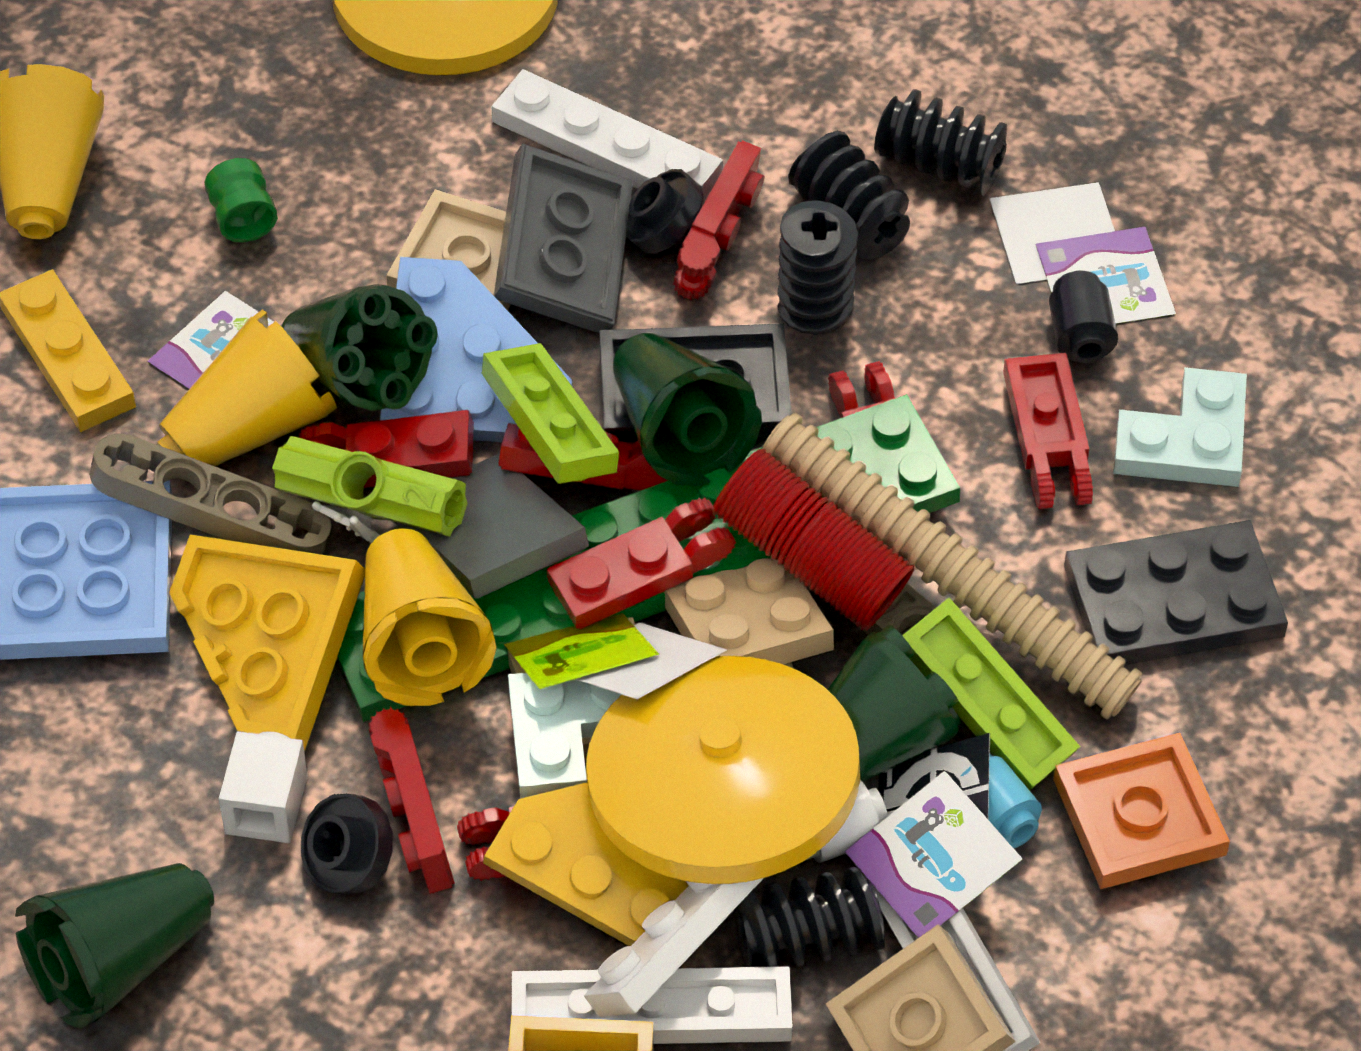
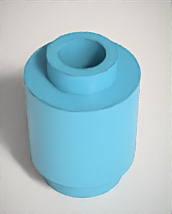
[961,754,1042,848]

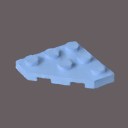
[380,257,573,442]

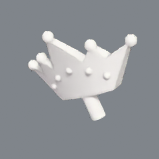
[312,501,380,543]

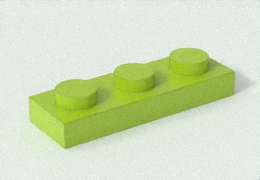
[481,343,619,484]
[902,598,1081,791]

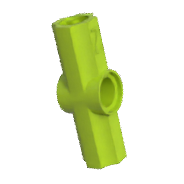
[272,436,468,537]

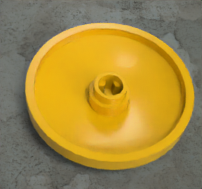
[332,0,558,75]
[586,656,860,884]

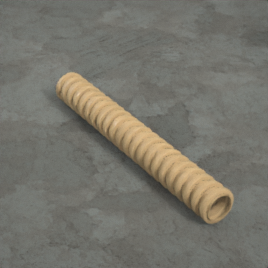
[762,413,1142,720]

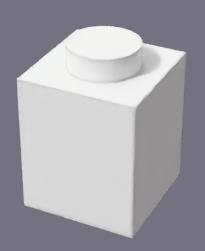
[219,731,308,843]

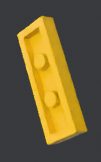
[0,269,136,432]

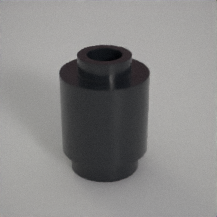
[1049,270,1118,363]

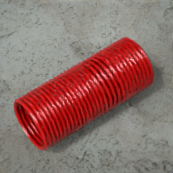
[713,449,914,631]

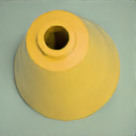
[0,64,105,239]
[157,309,337,466]
[363,528,497,706]

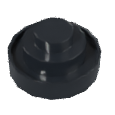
[626,169,704,254]
[301,793,393,894]

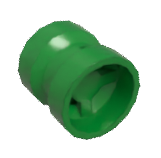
[204,158,278,242]

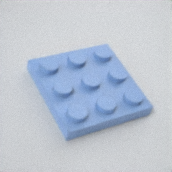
[0,480,172,660]

